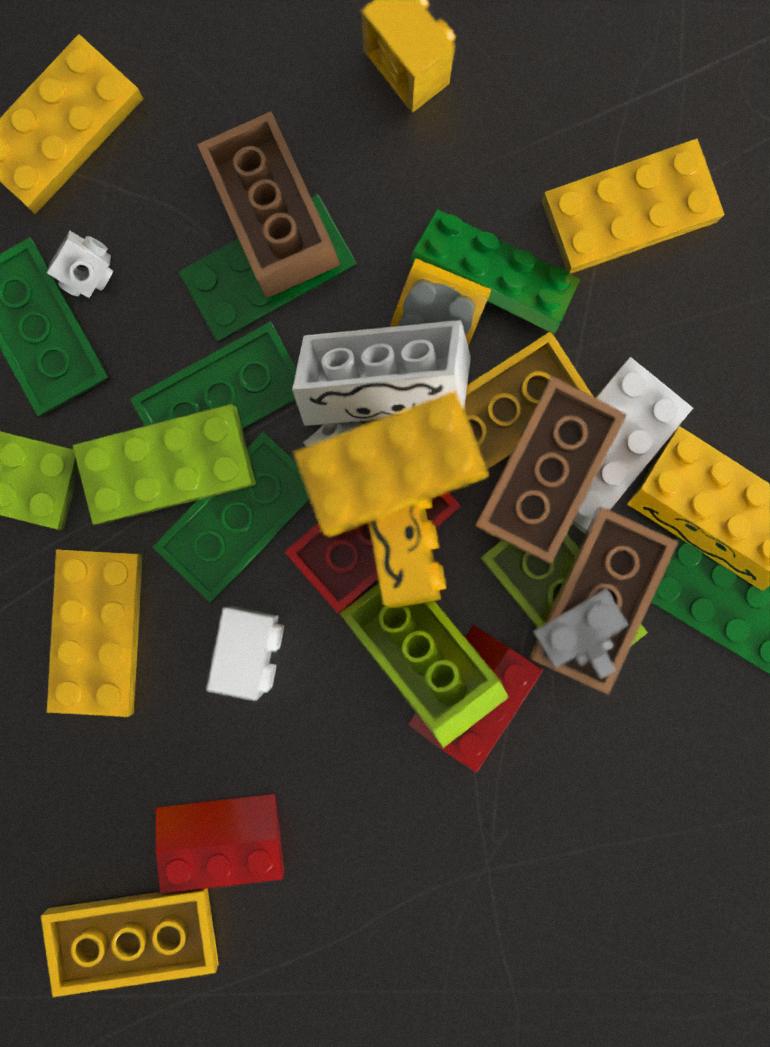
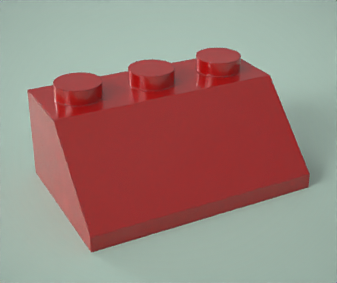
[408,624,544,773]
[156,793,284,894]

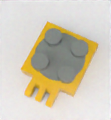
[389,259,492,346]

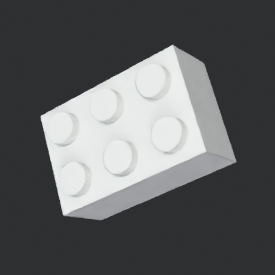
[207,606,284,700]

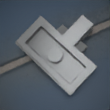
[533,589,628,679]

